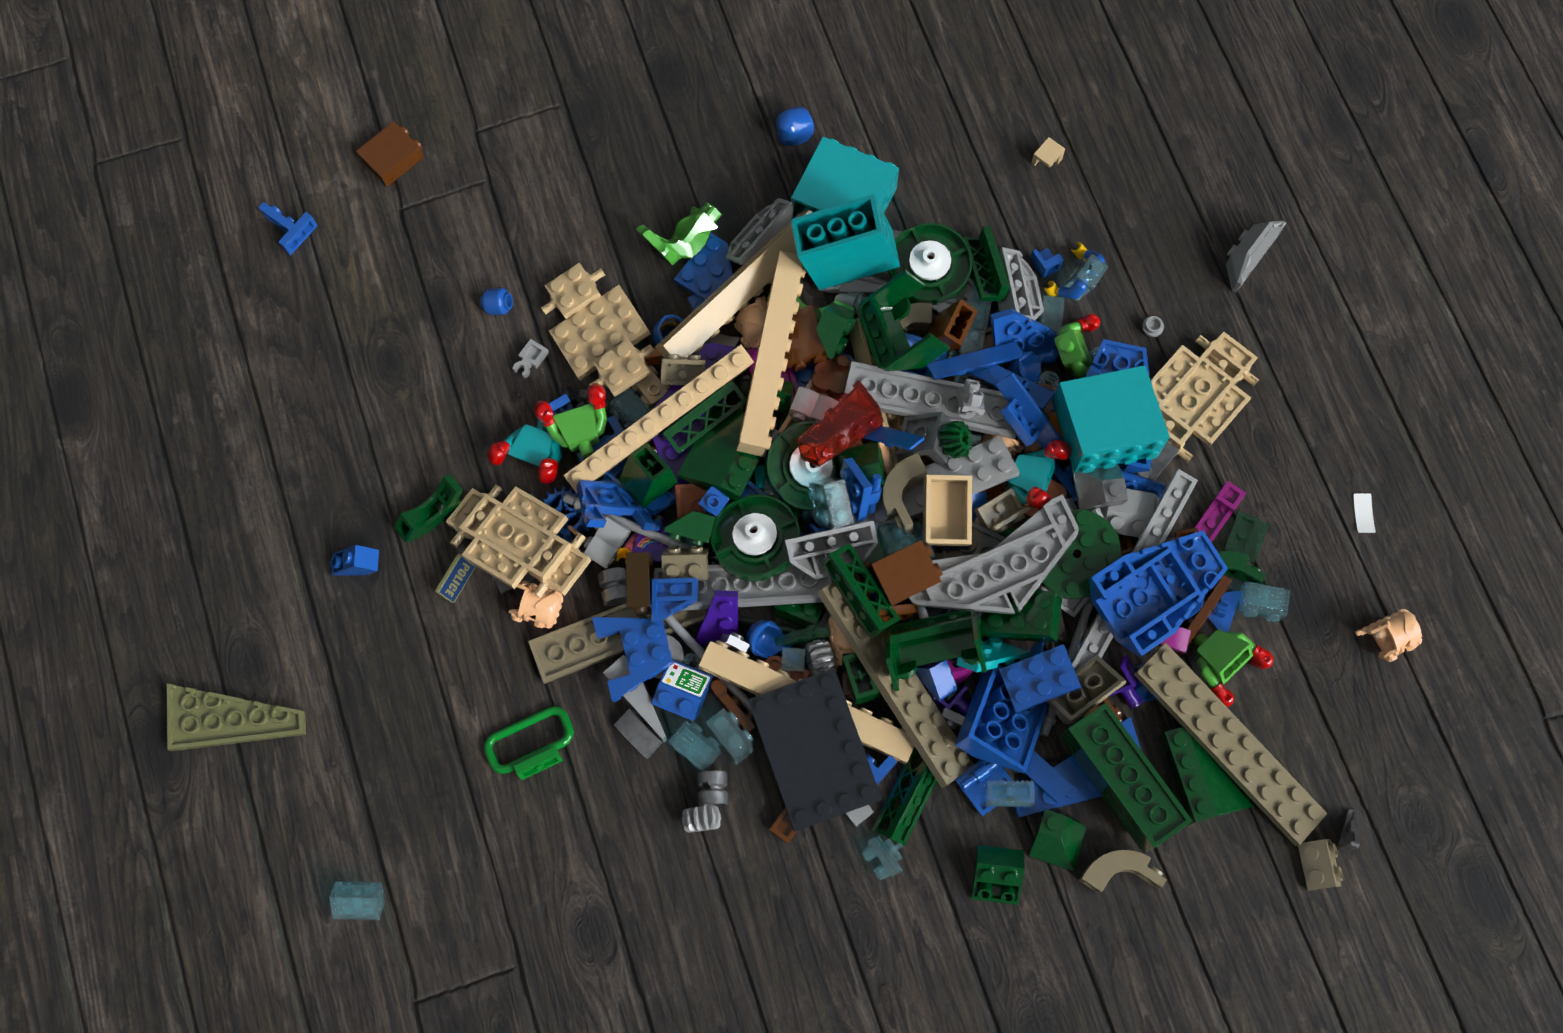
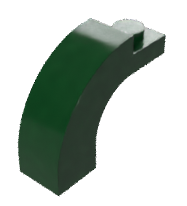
[394,474,463,543]
[1218,551,1266,589]

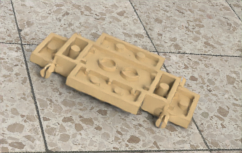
[541,263,655,397]
[1151,332,1259,463]
[446,484,591,599]

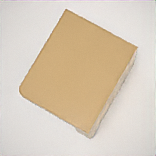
[1031,137,1065,167]

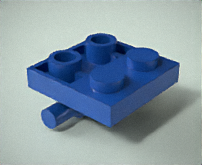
[837,458,882,522]
[954,760,1019,817]

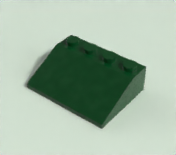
[677,406,777,503]
[1159,727,1256,825]

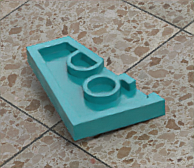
[957,638,1030,672]

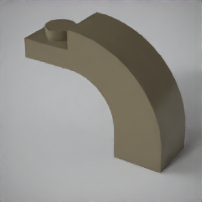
[900,303,932,333]
[883,453,927,535]
[1078,850,1167,894]

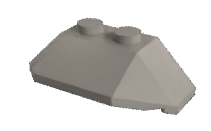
[726,198,794,265]
[1226,221,1286,293]
[997,247,1044,320]
[1088,488,1168,538]
[785,521,878,580]

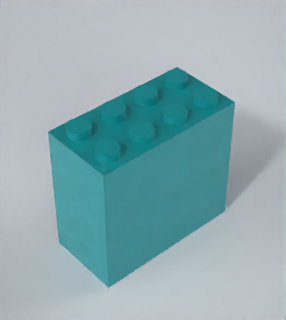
[791,137,899,218]
[791,194,900,290]
[1052,365,1170,473]

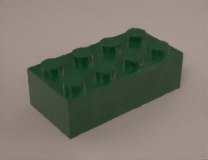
[978,590,1062,642]

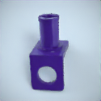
[1110,655,1142,709]
[927,685,970,717]

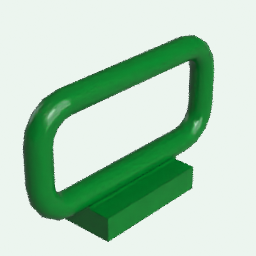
[483,706,574,780]

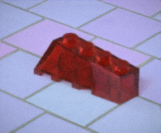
[797,380,883,467]

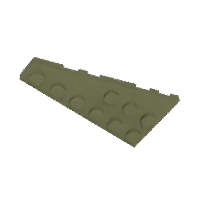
[167,683,306,751]

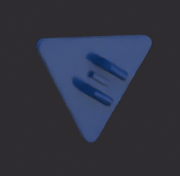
[1204,591,1241,632]

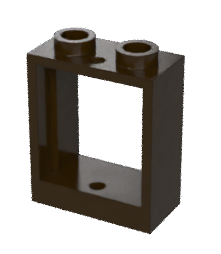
[626,552,654,615]

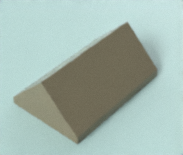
[1047,655,1126,724]

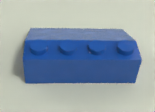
[955,664,1049,773]

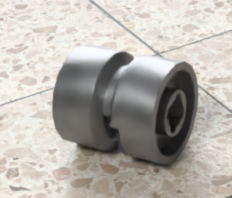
[597,567,627,606]
[697,771,728,807]

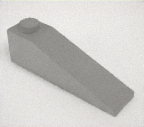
[603,655,667,742]

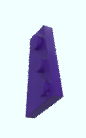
[694,590,738,646]

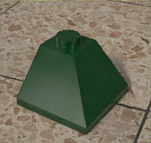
[836,441,887,486]
[1028,809,1086,872]

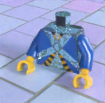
[1044,242,1108,302]

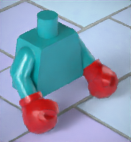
[487,421,562,484]
[1008,440,1071,510]

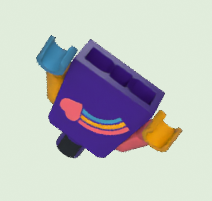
[617,515,681,567]

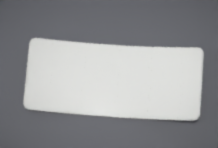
[1354,494,1376,533]

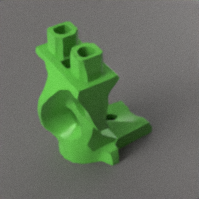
[636,202,722,265]

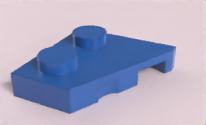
[651,578,698,623]

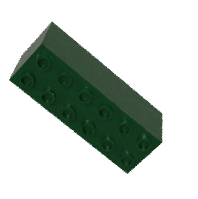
[1060,703,1193,853]

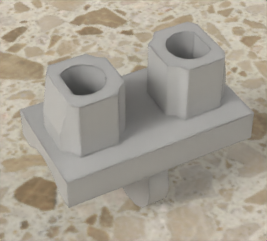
[956,379,985,419]

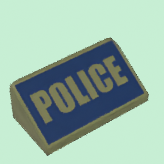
[435,554,475,603]

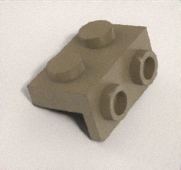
[661,354,706,385]
[974,488,1030,534]
[661,545,709,580]
[1298,839,1343,891]

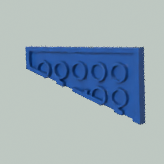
[1011,717,1141,818]

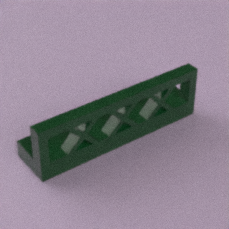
[963,226,1010,301]
[661,380,747,454]
[821,543,900,639]
[872,749,937,847]

